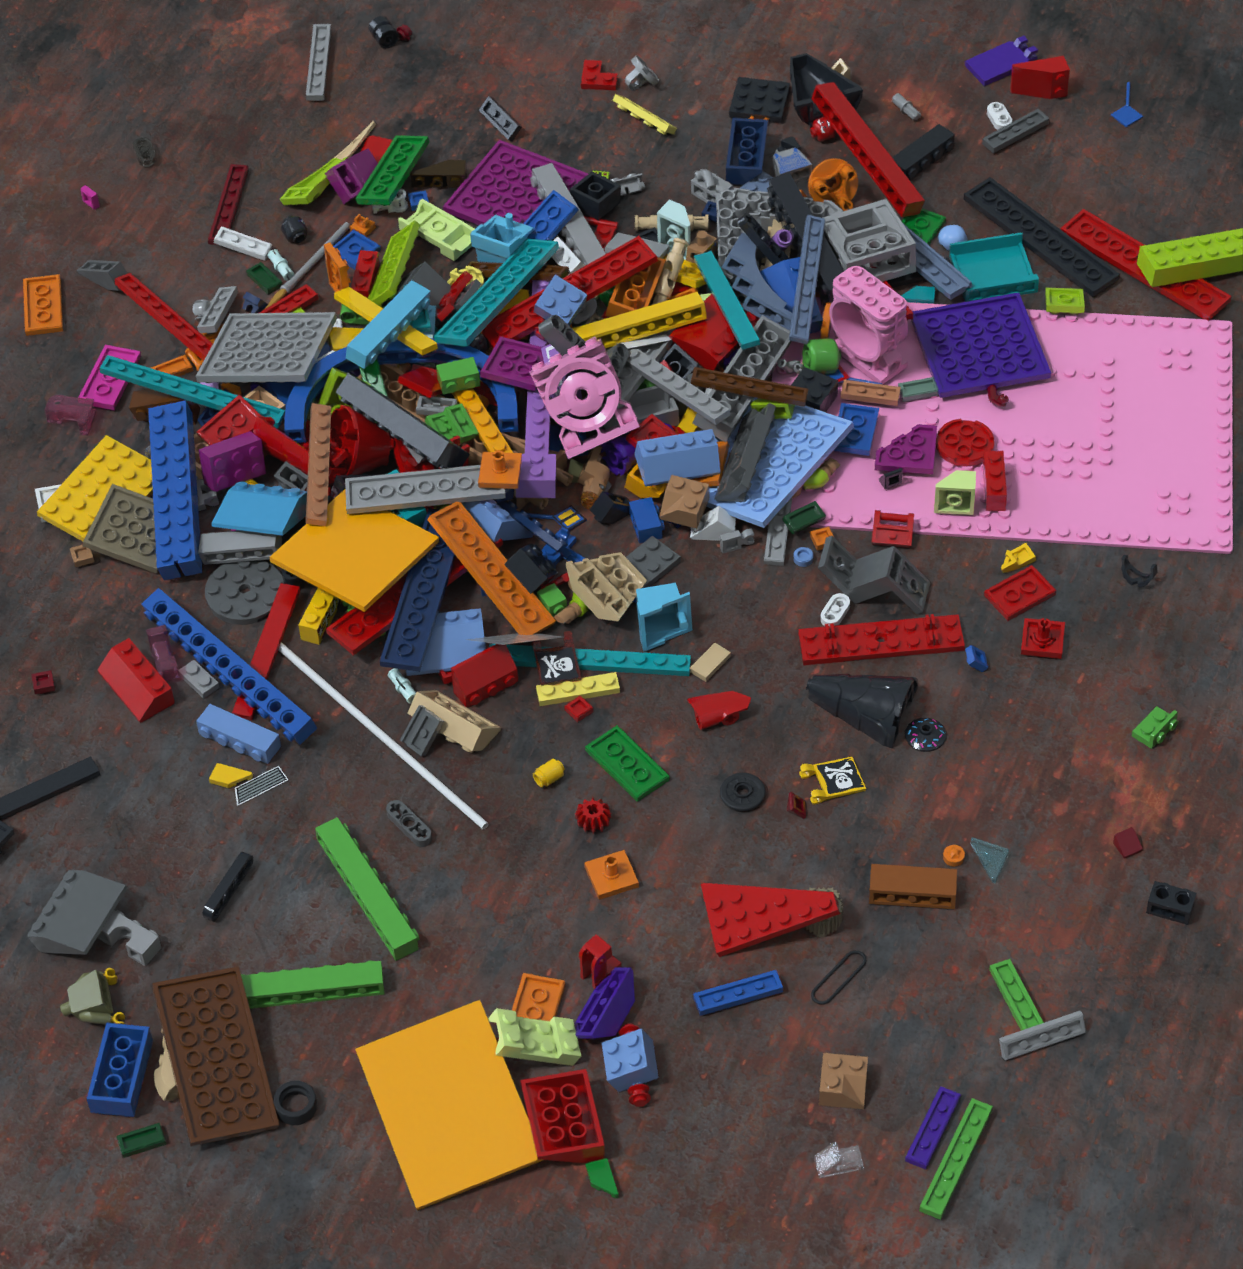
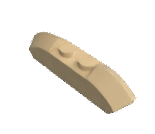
[154,1030,179,1101]

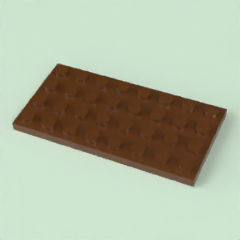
[152,966,279,1146]

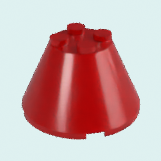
[330,405,394,475]

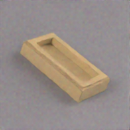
[690,643,731,682]

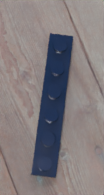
[497,500,571,559]

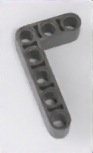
[538,315,629,378]

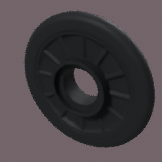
[720,773,766,811]

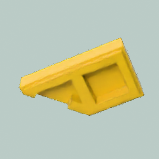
[209,763,253,788]

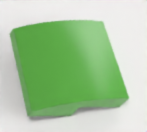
[425,403,479,444]

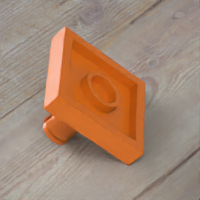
[478,450,523,489]
[584,850,639,900]

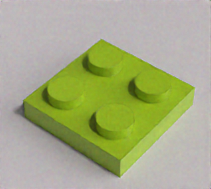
[1045,288,1085,314]

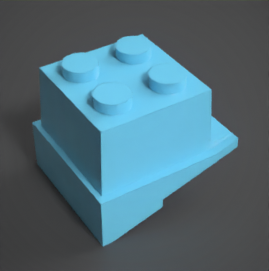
[470,213,534,263]
[636,583,692,651]

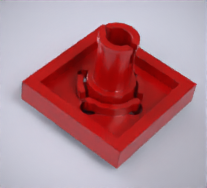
[1021,618,1065,659]

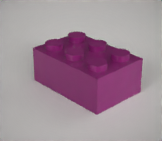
[199,431,266,492]

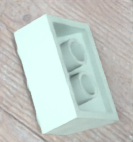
[657,200,691,260]

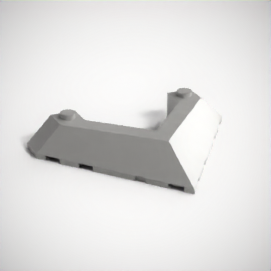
[716,185,843,283]

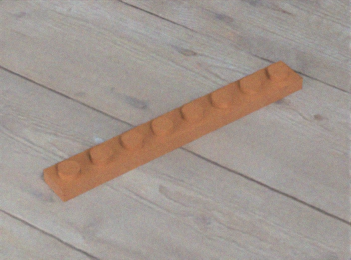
[306,403,331,526]

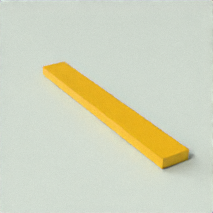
[334,287,438,356]

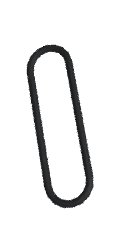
[811,950,867,1004]

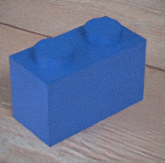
[629,497,665,543]

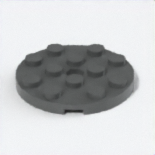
[205,560,284,625]

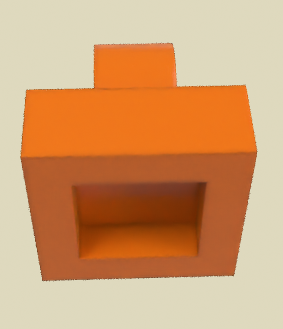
[350,214,376,237]

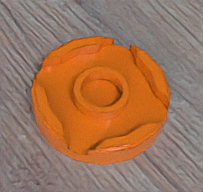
[820,302,832,339]

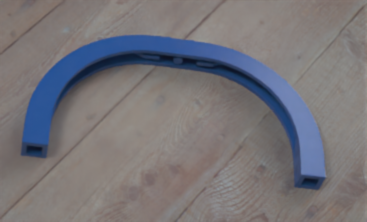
[284,338,518,443]

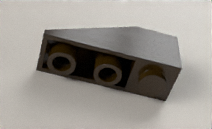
[410,160,467,188]

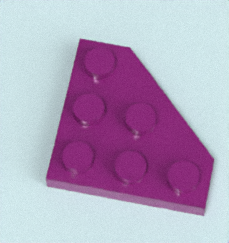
[875,424,937,474]

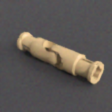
[635,215,708,231]
[650,238,689,306]

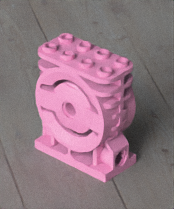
[829,266,908,384]
[529,337,640,459]

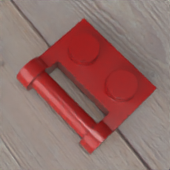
[872,510,914,548]

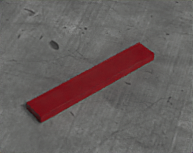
[208,164,249,245]

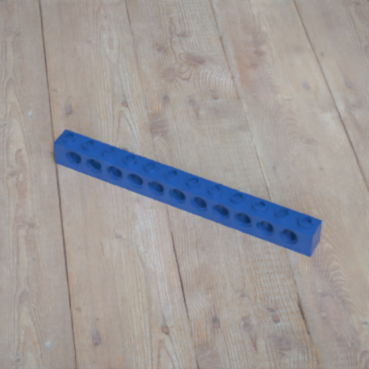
[141,588,317,745]

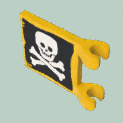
[799,757,866,805]

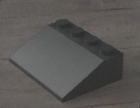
[27,870,128,955]

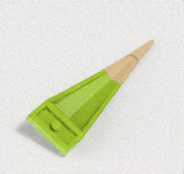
[280,121,376,205]

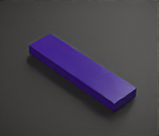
[905,1086,961,1170]

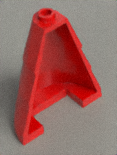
[253,416,347,486]

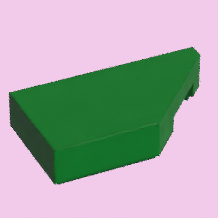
[585,1158,619,1198]

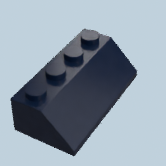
[726,118,768,185]

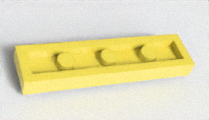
[613,94,677,135]
[536,672,620,706]

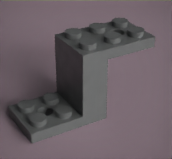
[382,262,482,327]
[818,536,930,614]

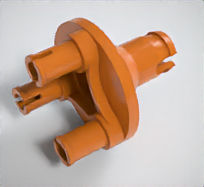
[808,158,858,211]

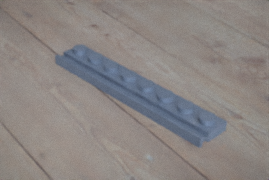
[903,224,972,300]

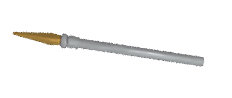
[265,222,350,309]

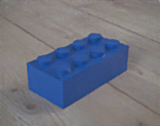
[87,1023,153,1117]

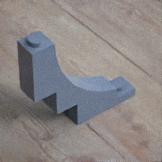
[722,232,792,331]

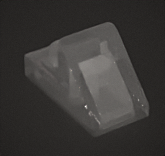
[814,1141,864,1178]

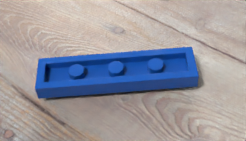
[693,970,783,1016]

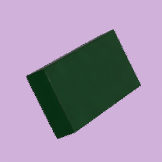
[246,262,283,295]
[782,501,826,535]
[116,1123,166,1158]

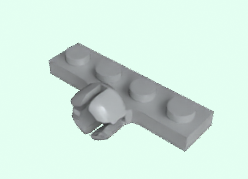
[192,286,238,334]

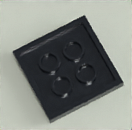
[729,77,790,123]

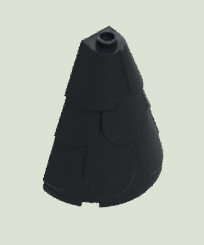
[790,53,863,127]
[806,674,918,749]

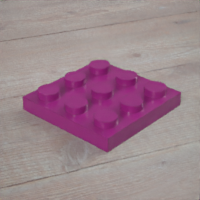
[480,337,544,391]

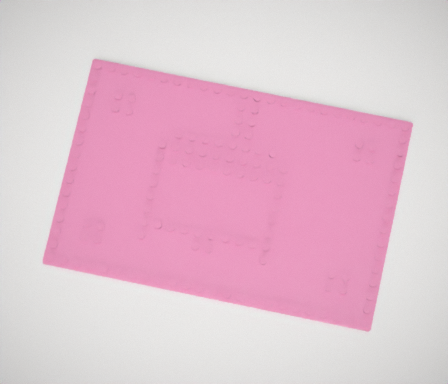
[767,297,1233,554]

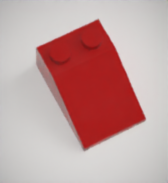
[1010,56,1070,99]

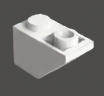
[690,506,736,541]

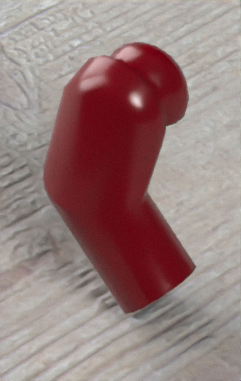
[987,385,1009,407]

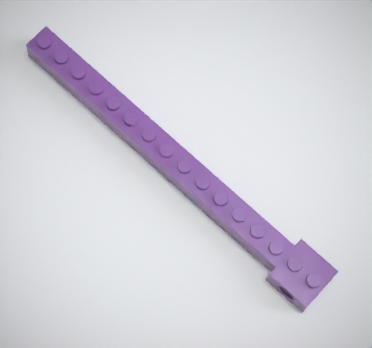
[516,280,556,498]

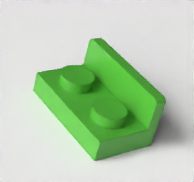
[1132,706,1178,749]

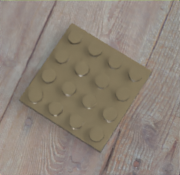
[83,484,158,574]

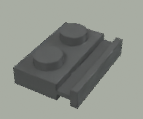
[400,705,444,756]

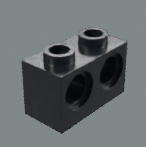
[1146,881,1197,925]

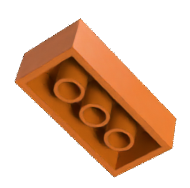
[605,257,666,317]

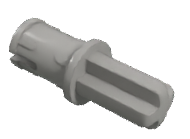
[892,93,921,121]

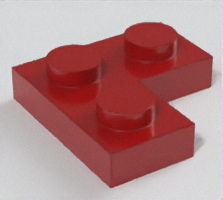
[581,60,618,91]

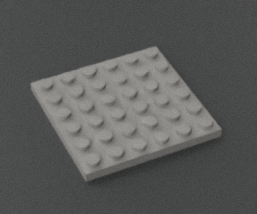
[196,312,337,383]

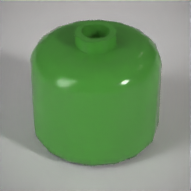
[802,338,841,375]

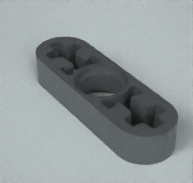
[386,800,432,847]

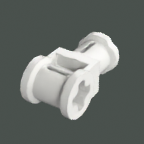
[372,188,408,214]

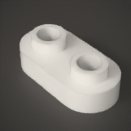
[987,102,1012,130]
[821,593,850,626]

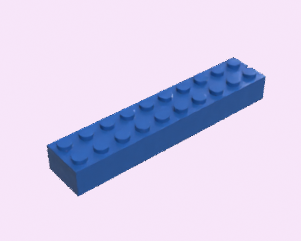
[148,400,202,581]

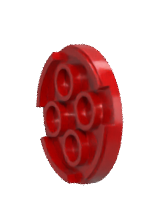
[936,419,994,466]

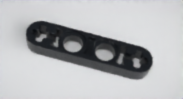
[737,213,790,265]
[202,852,254,921]

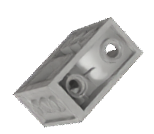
[823,199,916,282]

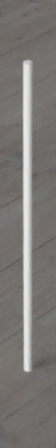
[279,642,488,830]

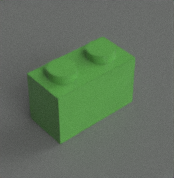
[436,357,480,394]

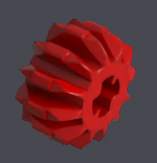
[575,797,611,834]

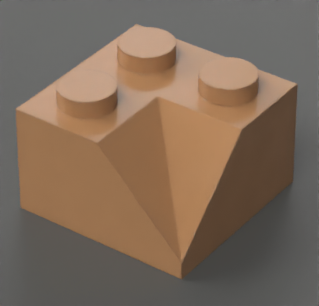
[660,475,710,529]
[819,1053,868,1109]

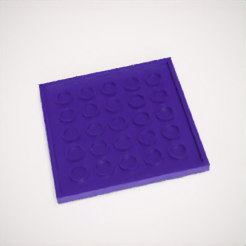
[911,292,1051,398]

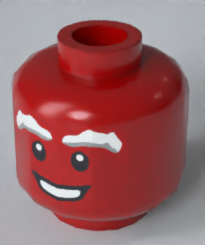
[810,116,836,142]

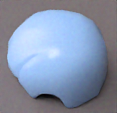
[938,225,968,250]

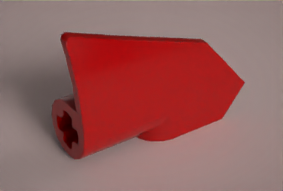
[687,691,751,730]

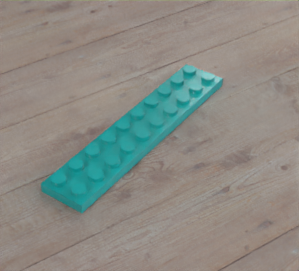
[434,239,560,347]

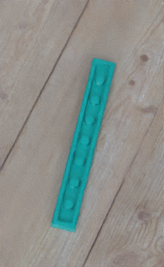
[694,251,760,350]

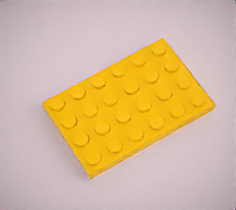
[37,435,153,541]

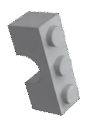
[97,910,161,966]

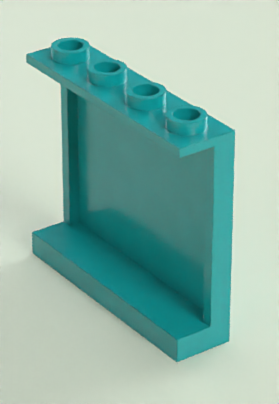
[949,233,1039,302]

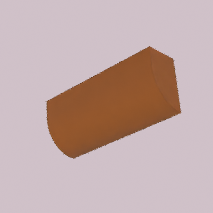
[869,864,957,909]

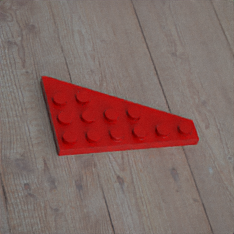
[701,883,840,957]

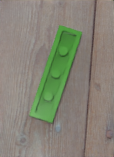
[989,959,1044,1031]

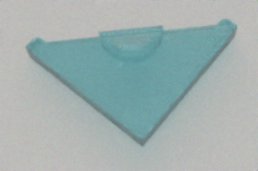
[971,837,1009,883]

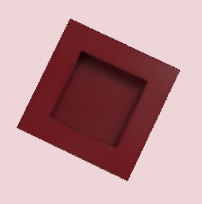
[31,670,55,695]

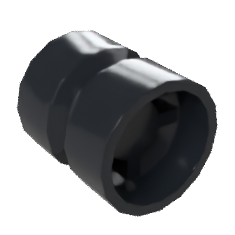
[368,16,399,49]

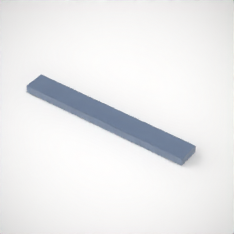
[789,214,825,344]

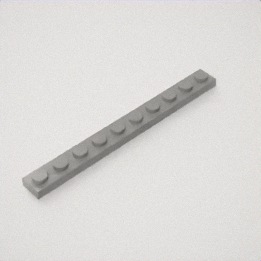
[606,346,731,425]

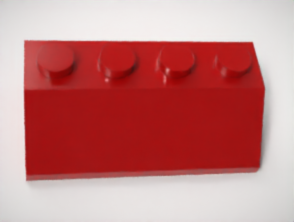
[98,638,175,723]

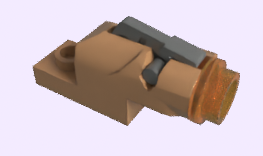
[577,445,612,509]

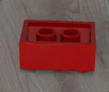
[451,644,518,708]

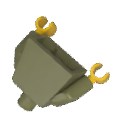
[60,968,125,1024]

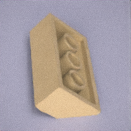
[407,690,501,753]

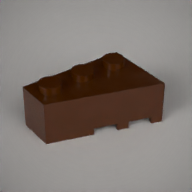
[129,389,200,425]

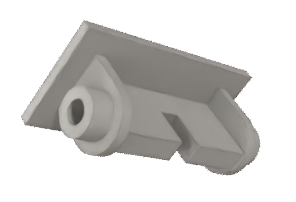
[611,173,645,196]

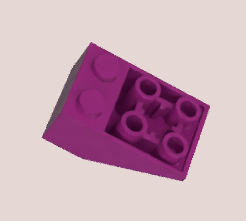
[325,148,378,204]

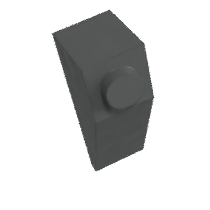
[76,260,127,291]

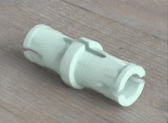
[268,249,295,281]
[388,668,416,704]

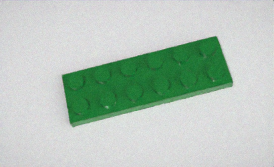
[356,136,430,206]

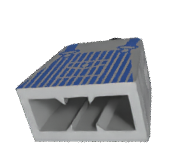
[773,146,812,182]

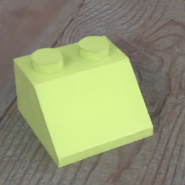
[934,470,976,515]

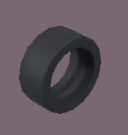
[274,1081,317,1125]

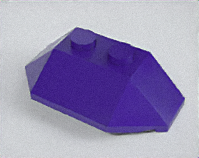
[574,967,635,1038]

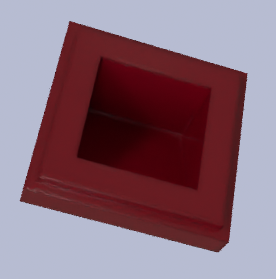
[1113,827,1143,859]

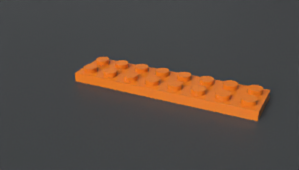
[427,502,556,635]

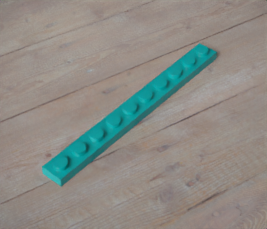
[100,355,285,428]
[489,643,691,676]

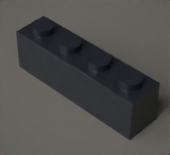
[892,124,955,180]

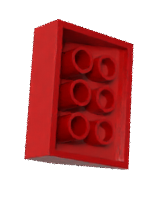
[668,294,760,371]
[520,1069,605,1163]

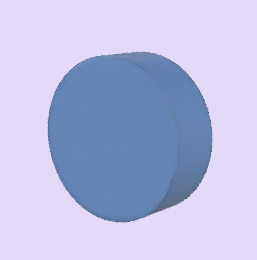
[793,547,813,567]

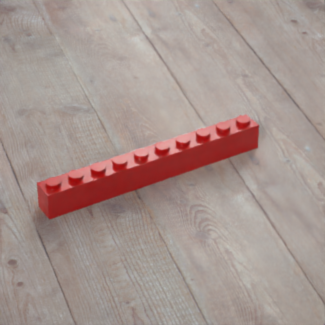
[811,82,925,217]

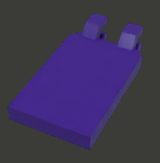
[965,36,1038,86]

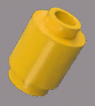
[533,759,565,787]

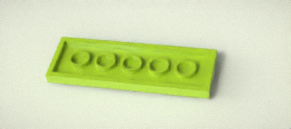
[368,220,420,306]

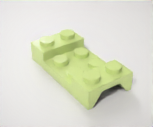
[398,199,475,261]
[488,1008,581,1066]

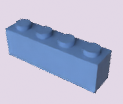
[196,704,281,764]

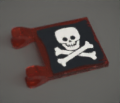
[532,631,581,686]

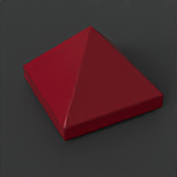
[787,792,806,819]

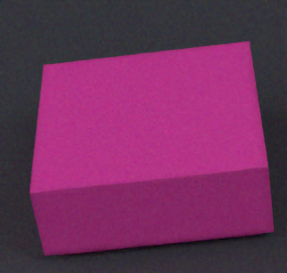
[81,185,100,210]

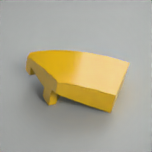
[1001,543,1037,573]

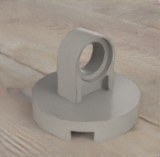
[625,55,659,90]

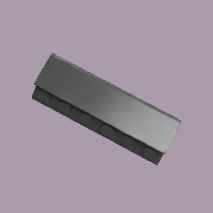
[714,403,776,502]

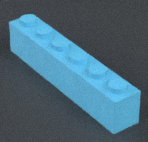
[346,280,431,369]

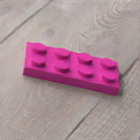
[78,345,141,410]

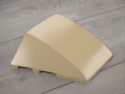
[566,552,647,621]

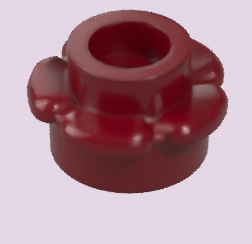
[396,24,412,41]

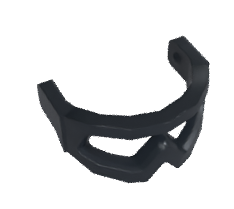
[1121,554,1158,587]

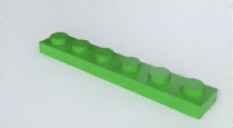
[919,1098,993,1220]

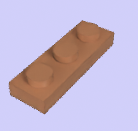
[841,380,901,406]

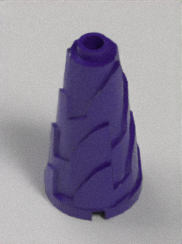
[601,423,673,476]

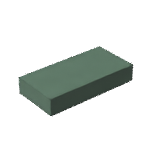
[898,377,939,402]

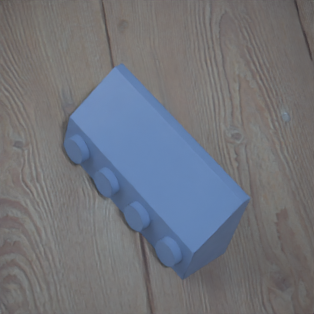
[634,429,720,487]

